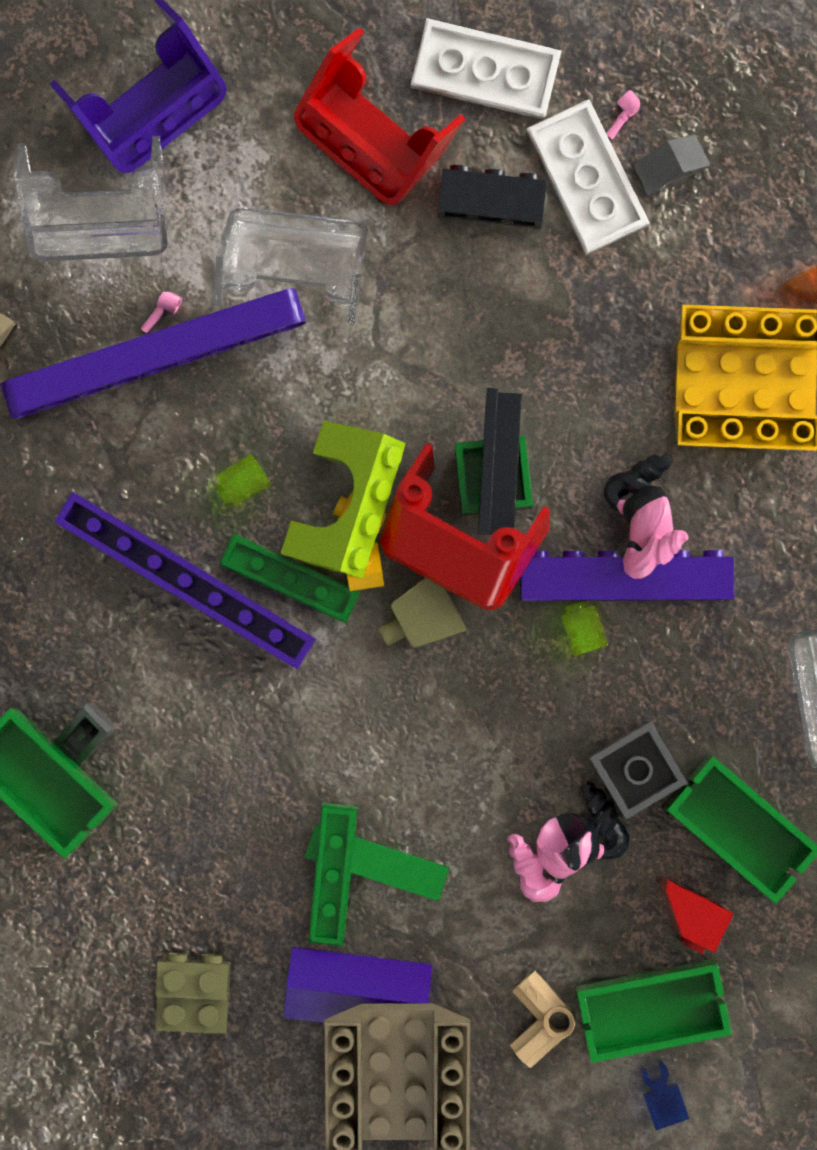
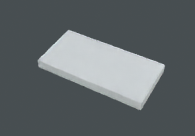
[410,18,561,120]
[526,99,649,255]

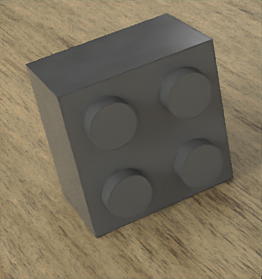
[586,721,687,819]

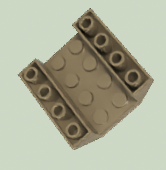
[324,1003,470,1150]

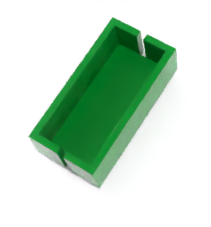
[0,708,119,859]
[663,755,817,904]
[574,959,732,1063]

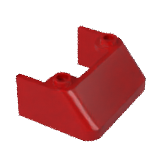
[294,27,466,205]
[380,443,550,610]

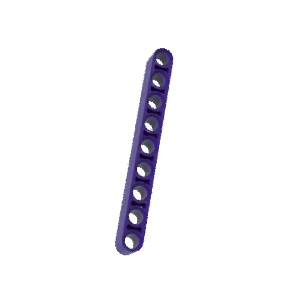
[0,288,307,418]

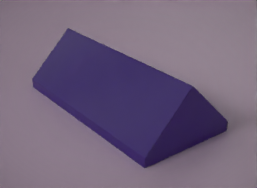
[284,947,432,1023]

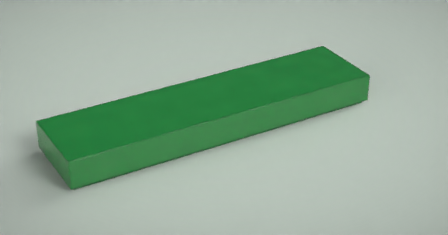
[219,533,361,623]
[308,802,358,947]
[305,824,450,901]

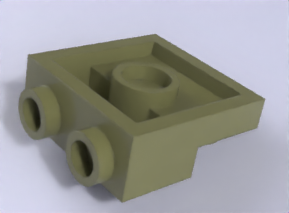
[156,952,231,1034]

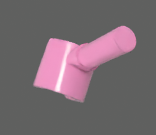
[606,90,640,140]
[141,292,182,333]

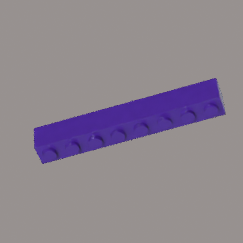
[54,492,317,670]

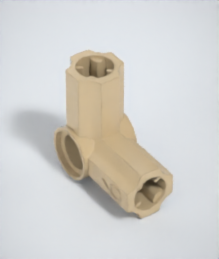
[510,970,576,1068]

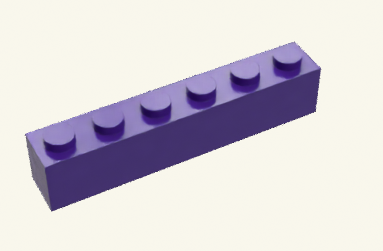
[520,550,734,601]

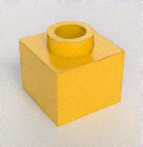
[347,542,384,591]

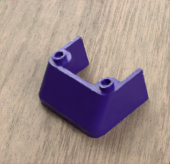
[49,0,227,173]

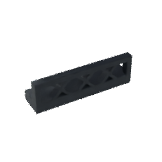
[477,388,522,536]

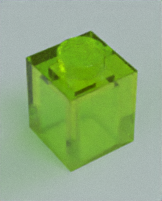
[215,453,272,508]
[559,601,608,657]

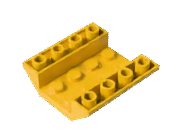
[674,305,817,451]

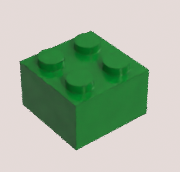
[454,436,533,517]

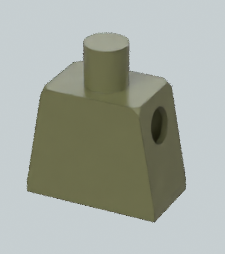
[378,578,467,649]

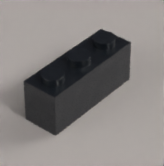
[437,165,547,229]

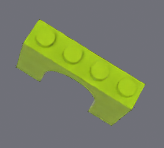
[281,420,406,579]

